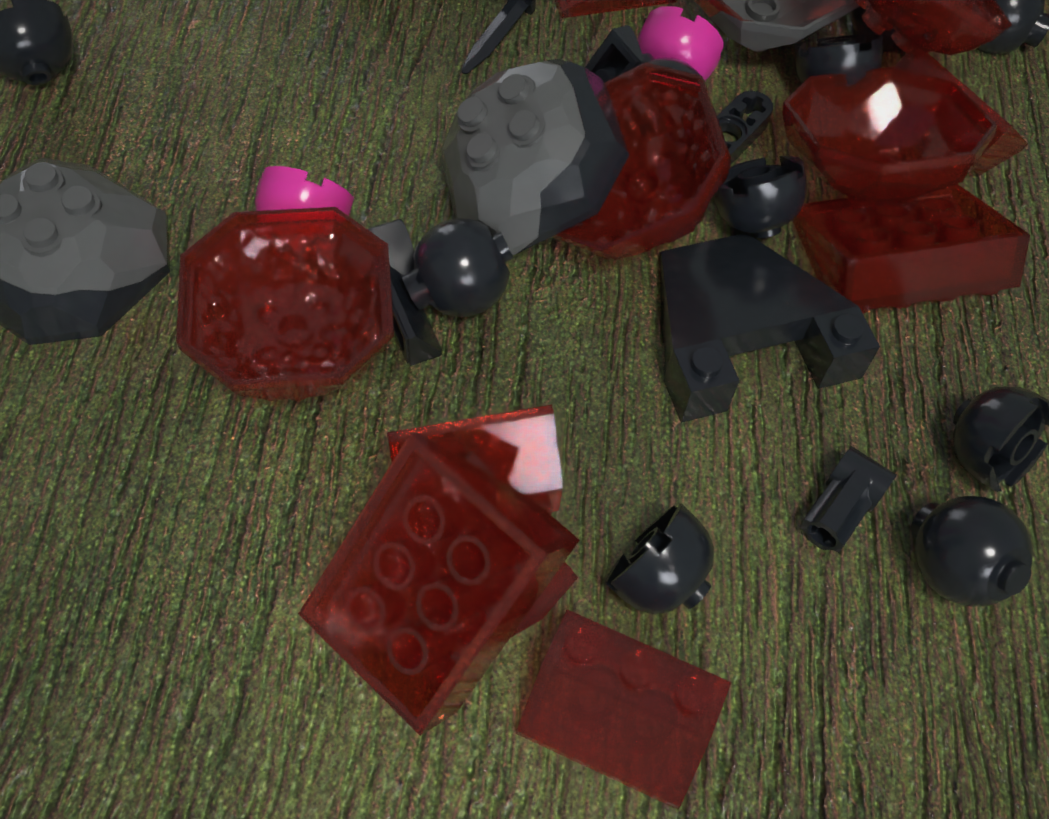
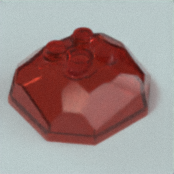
[782,67,998,208]

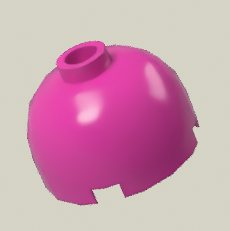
[637,6,724,82]
[255,166,354,254]

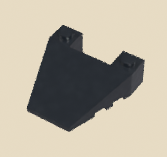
[659,233,880,423]

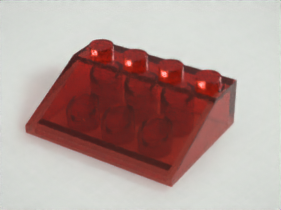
[792,183,1030,314]
[298,432,580,736]

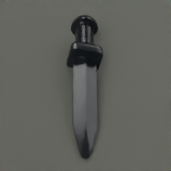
[462,0,536,74]

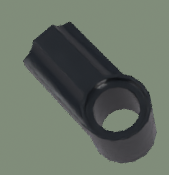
[800,446,897,553]

